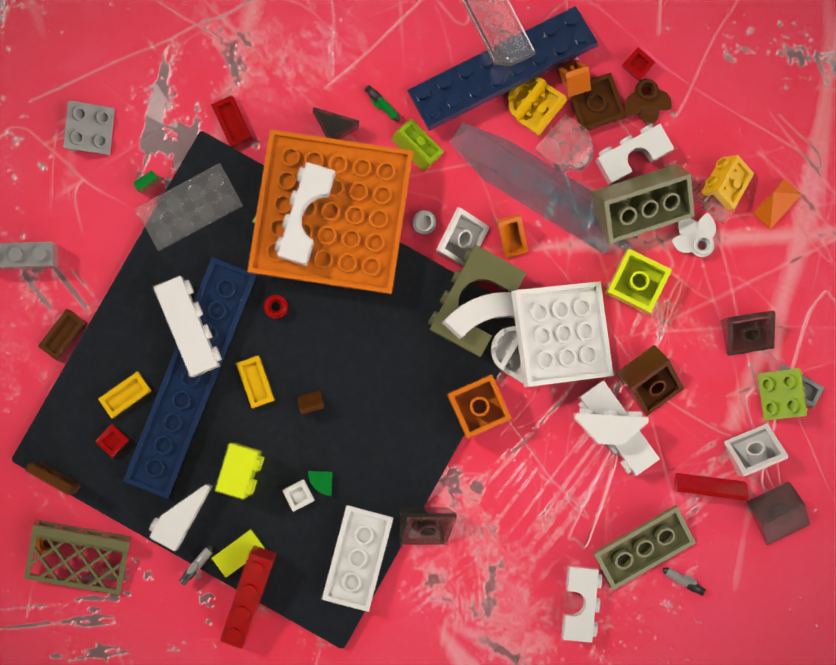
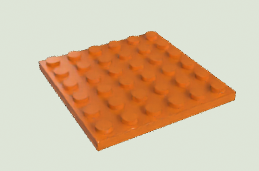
[248,129,413,294]

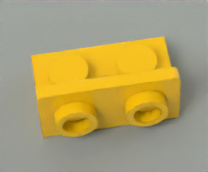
[701,155,754,210]

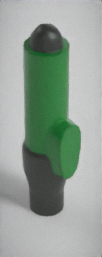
[364,85,400,121]

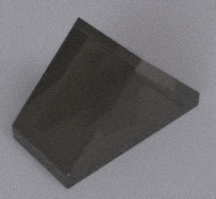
[312,107,360,139]

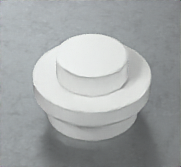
[413,210,436,234]

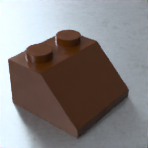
[616,345,685,416]

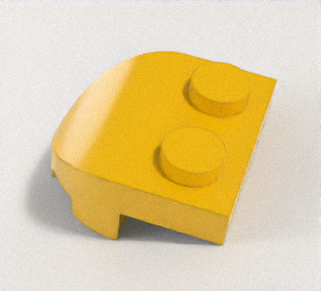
[508,77,568,136]

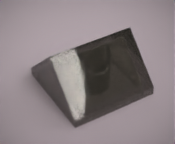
[721,310,776,356]
[746,481,810,545]
[399,507,457,545]

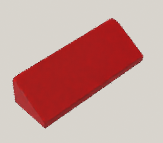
[673,473,749,501]

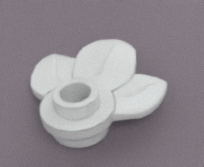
[672,213,716,257]

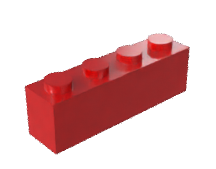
[220,545,277,649]

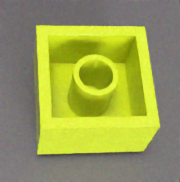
[605,249,672,315]
[215,443,264,499]

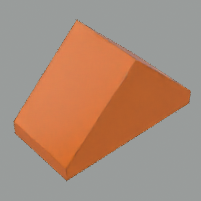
[556,60,591,97]

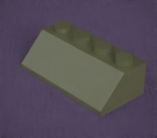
[592,164,695,244]

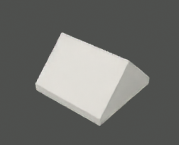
[436,207,490,267]
[724,423,788,477]

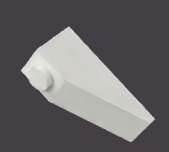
[149,484,212,551]

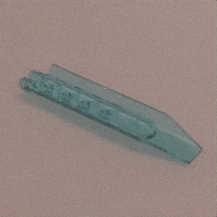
[450,123,639,254]

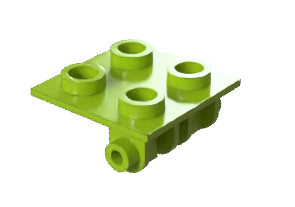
[757,368,808,421]

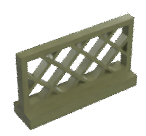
[24,519,131,595]

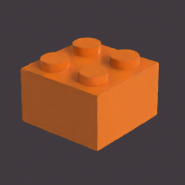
[447,375,512,439]

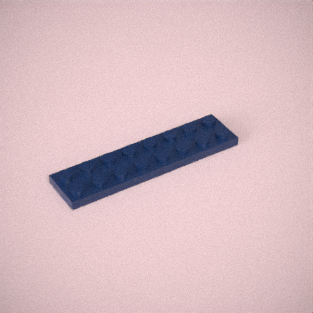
[407,6,598,131]

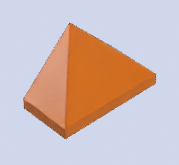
[752,178,802,229]
[497,213,528,259]

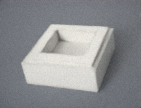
[282,479,315,512]

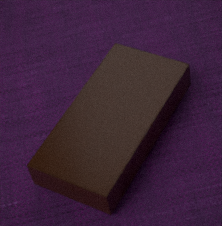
[38,308,87,361]

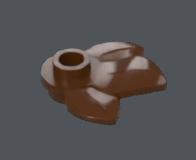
[624,79,672,125]

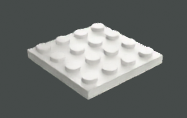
[511,281,613,387]

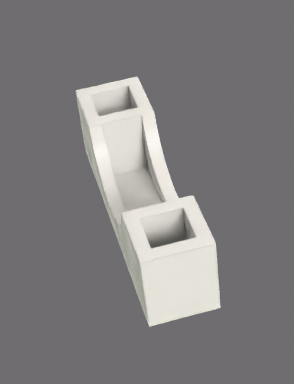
[275,162,336,266]

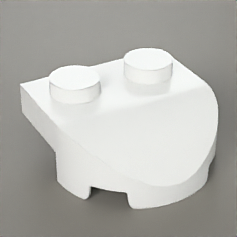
[491,326,523,384]

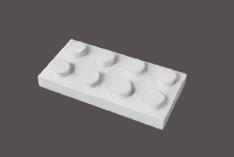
[322,505,393,612]

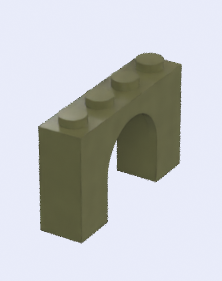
[428,245,527,358]

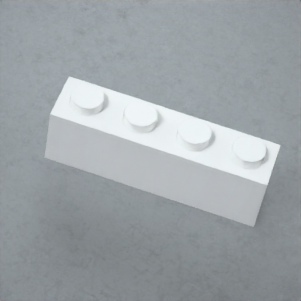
[154,276,222,377]
[578,381,660,476]

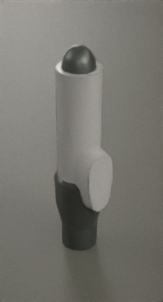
[179,546,213,586]
[663,567,706,596]

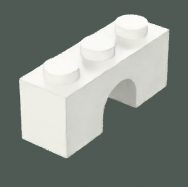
[595,124,674,186]
[561,565,602,643]

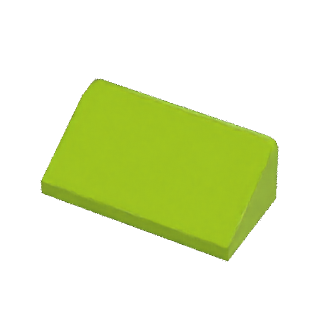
[391,119,444,172]

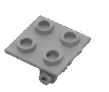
[63,100,115,155]

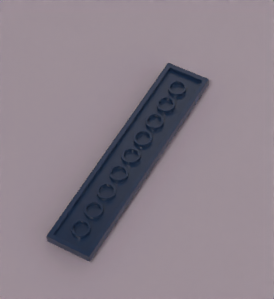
[123,257,257,499]

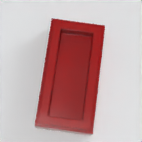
[211,95,253,148]

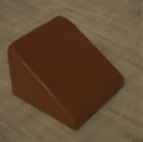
[298,391,325,414]

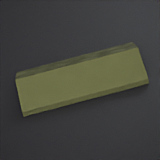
[592,505,696,590]

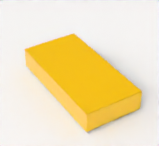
[236,355,275,409]
[98,371,152,419]

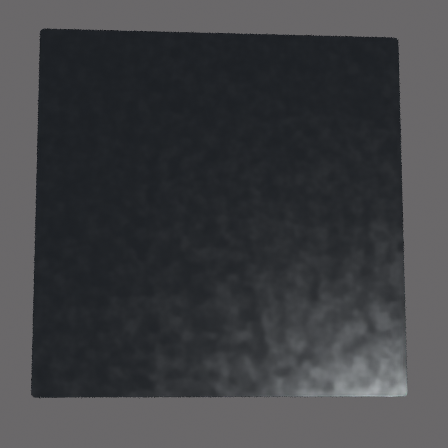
[12,131,516,649]

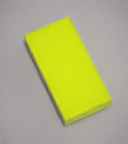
[212,529,265,577]

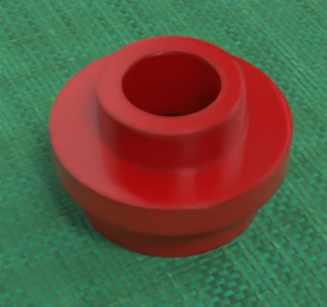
[264,295,288,319]

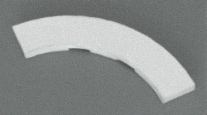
[442,292,515,339]

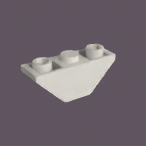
[573,409,649,445]

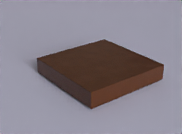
[569,73,627,133]
[25,462,81,495]

